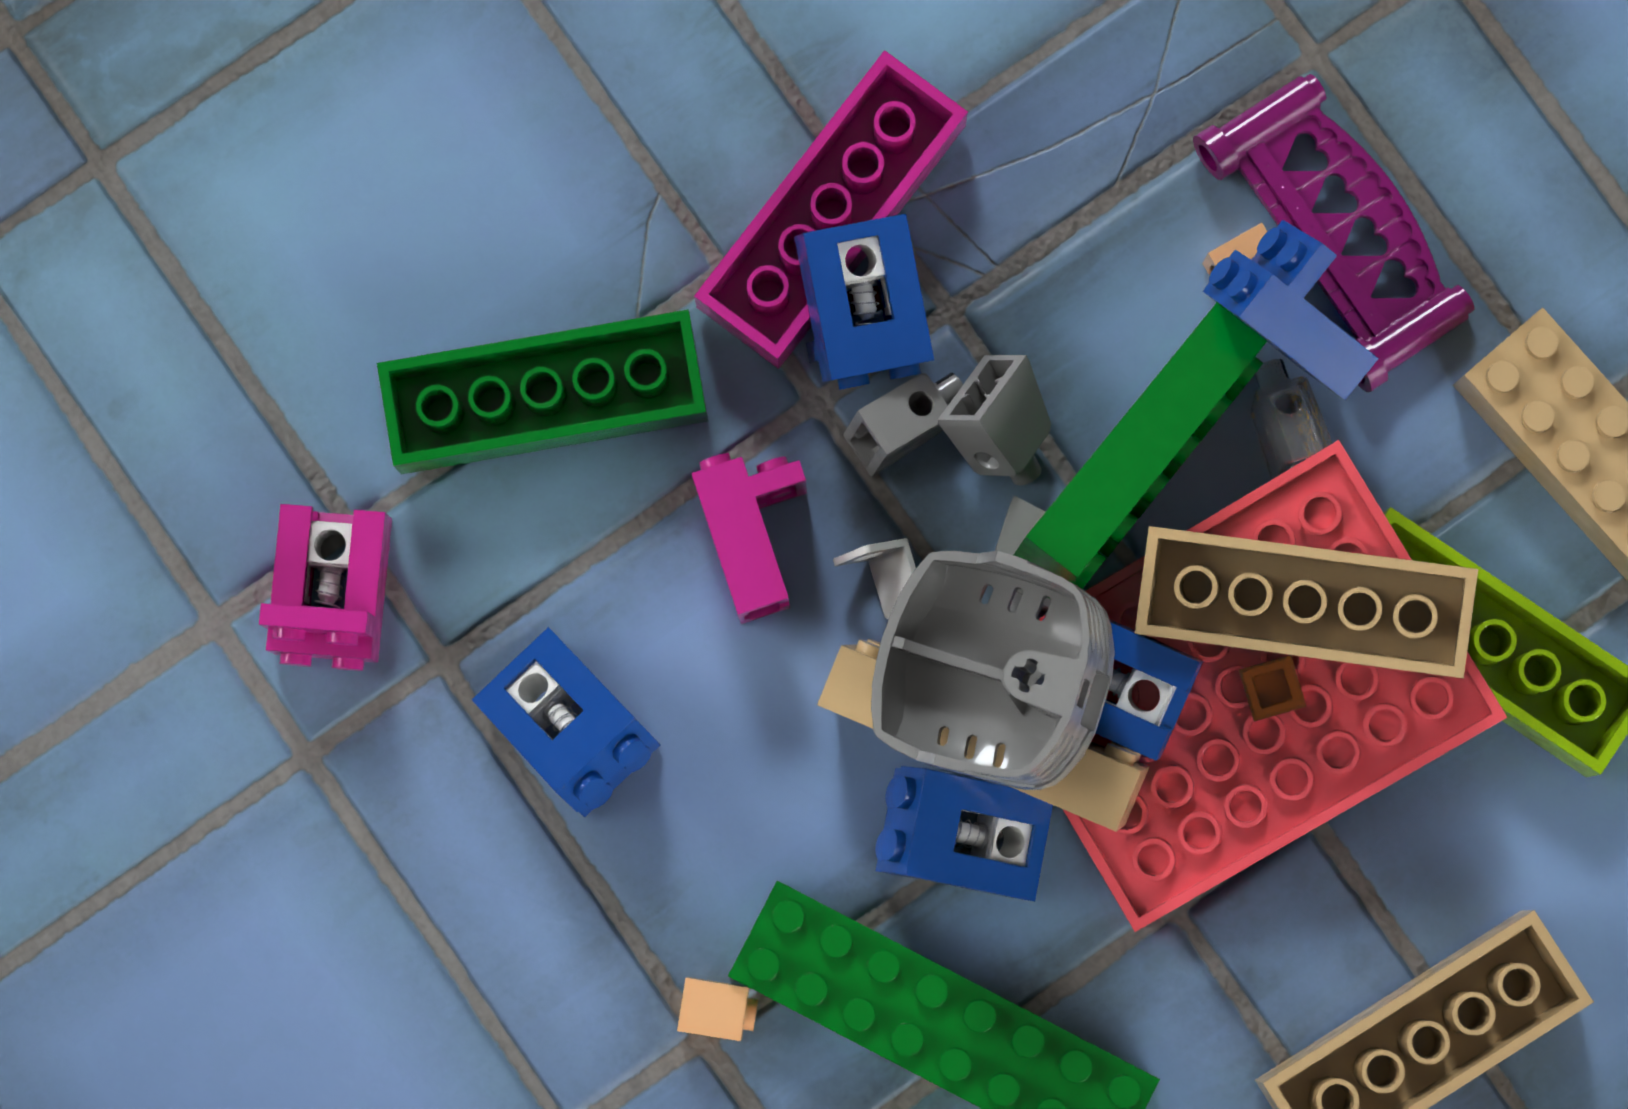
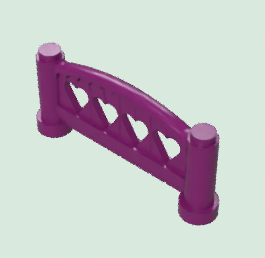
[1193,74,1475,393]

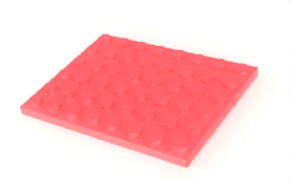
[1039,440,1508,932]

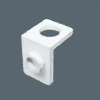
[833,538,916,619]

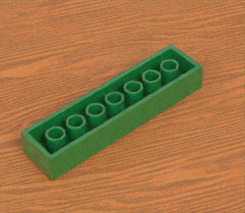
[728,881,1160,1109]

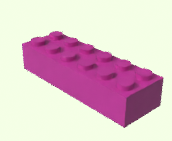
[694,50,968,369]

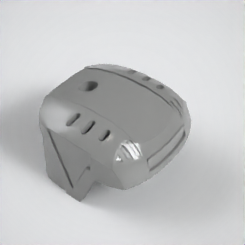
[871,551,1115,790]

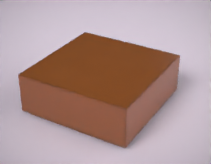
[1239,655,1306,722]

